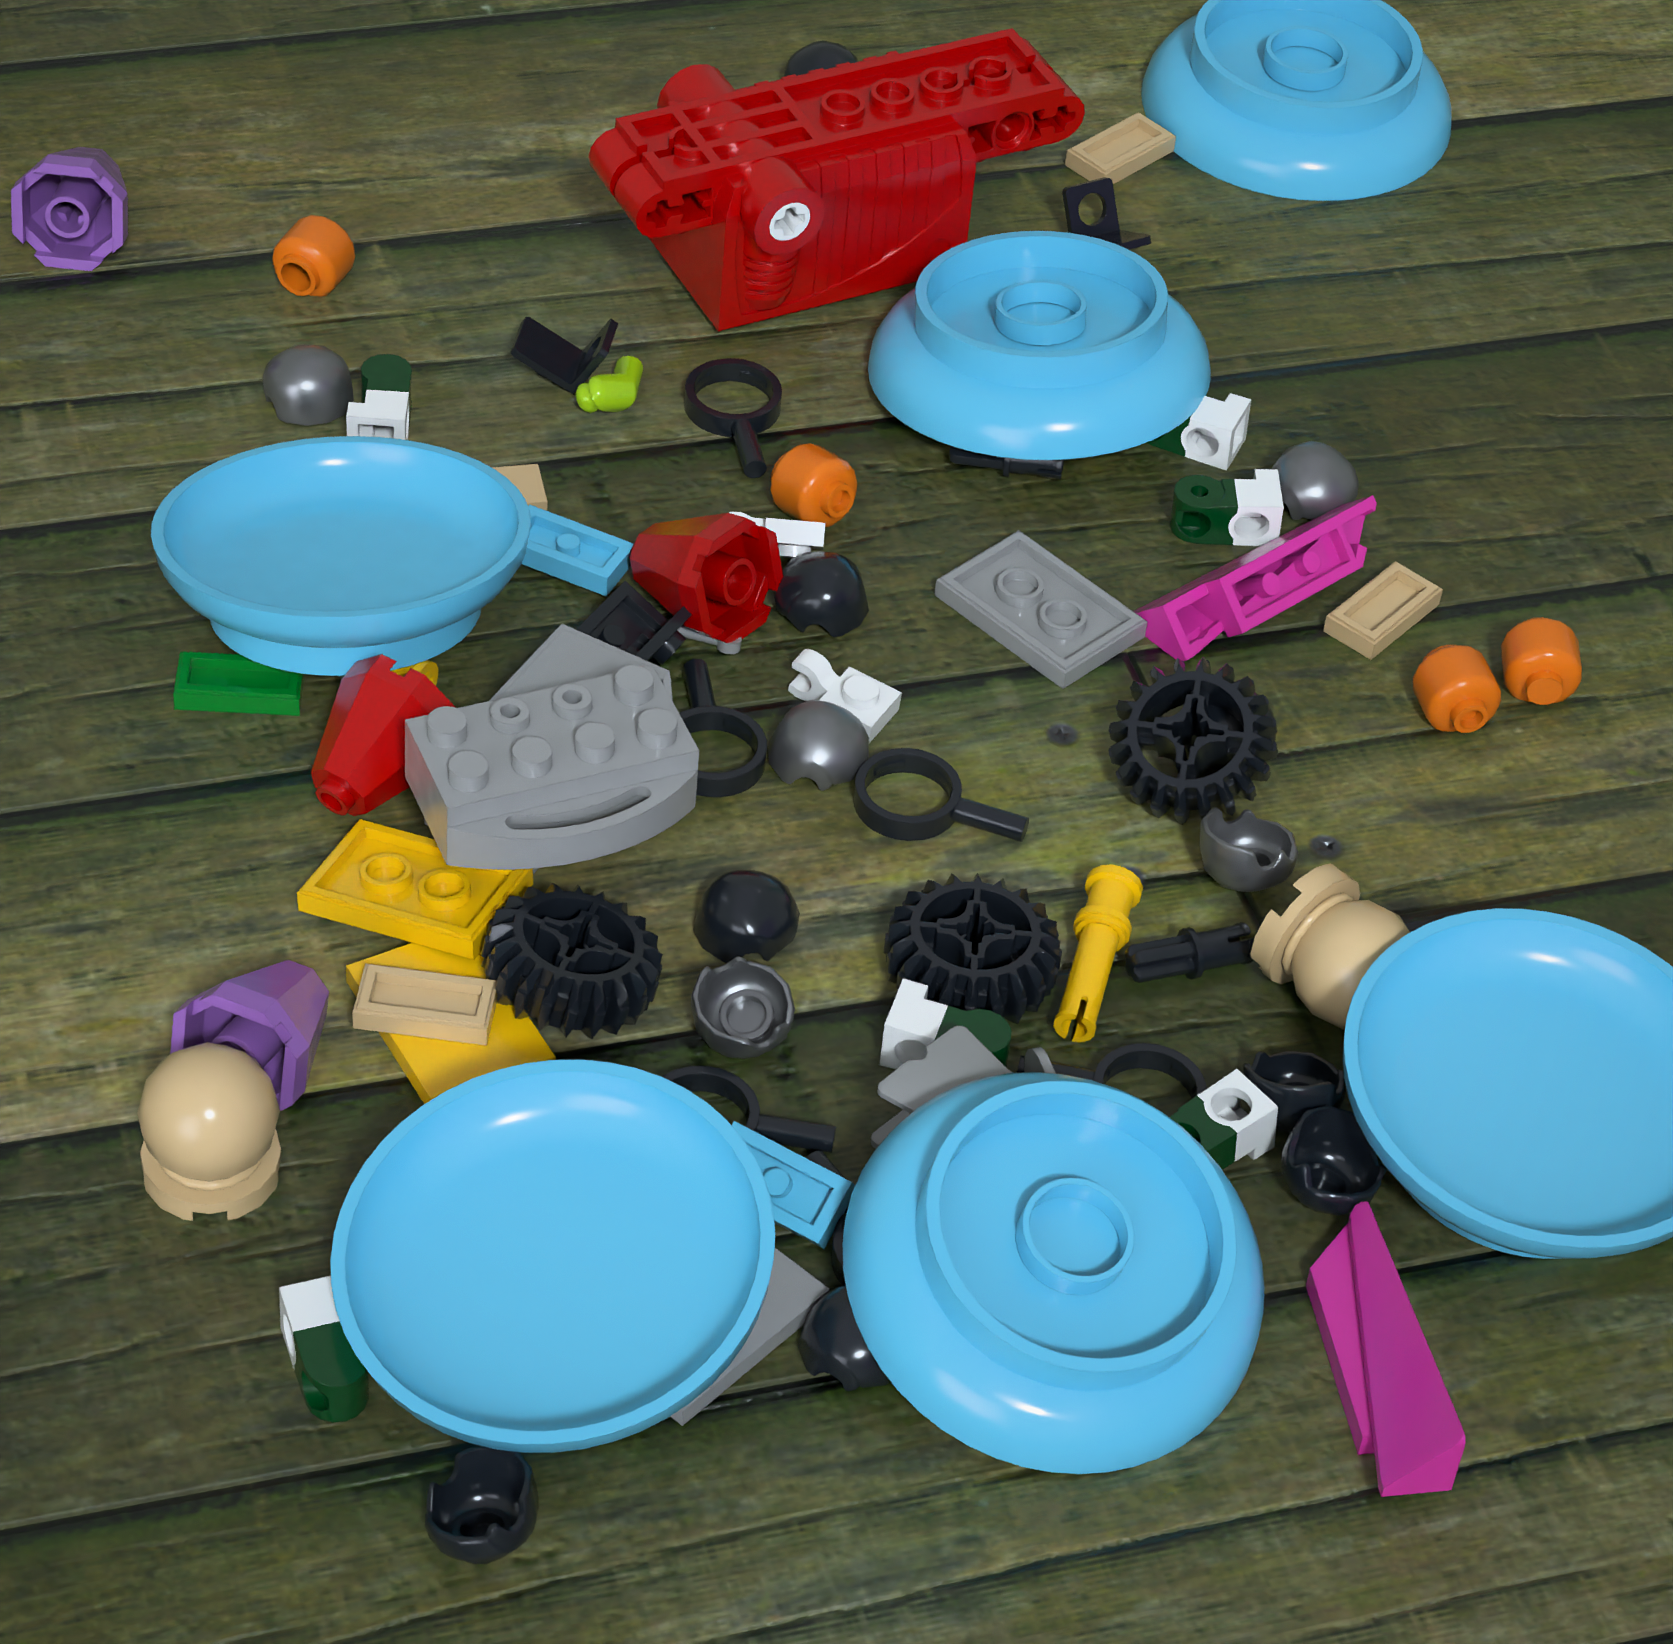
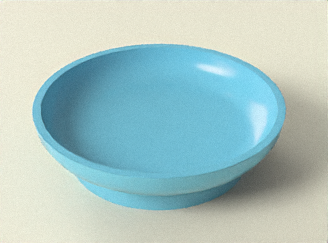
[1141,0,1452,201]
[868,231,1211,460]
[151,436,531,676]
[1343,908,1673,1259]
[330,1059,775,1453]
[842,1072,1265,1474]

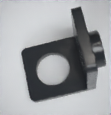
[1062,177,1151,250]
[510,317,618,395]

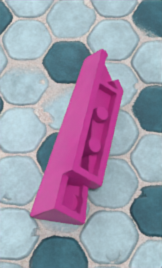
[1133,495,1377,661]
[1306,1201,1466,1497]

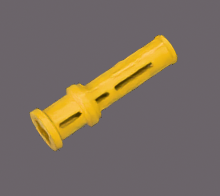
[1053,864,1143,1042]

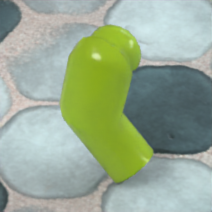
[576,356,643,413]

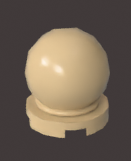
[1250,863,1410,1029]
[137,1042,282,1221]

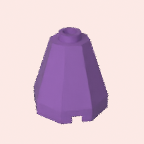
[11,147,128,271]
[170,960,329,1111]

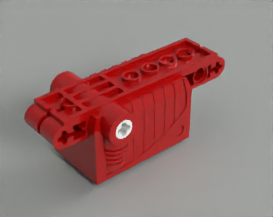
[589,28,1085,331]

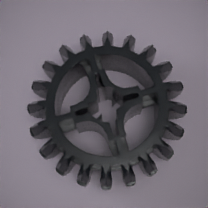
[1108,657,1278,825]
[883,873,1062,1024]
[481,883,663,1039]

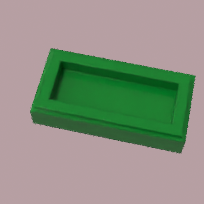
[173,651,305,716]

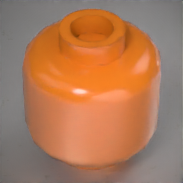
[272,215,356,297]
[770,443,857,528]
[1413,645,1501,733]

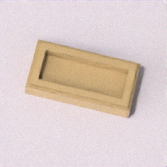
[1065,112,1176,184]
[1323,561,1443,660]
[353,963,498,1046]

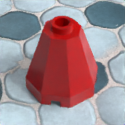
[629,513,783,643]
[311,654,456,816]

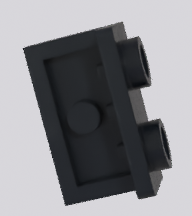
[576,581,692,665]

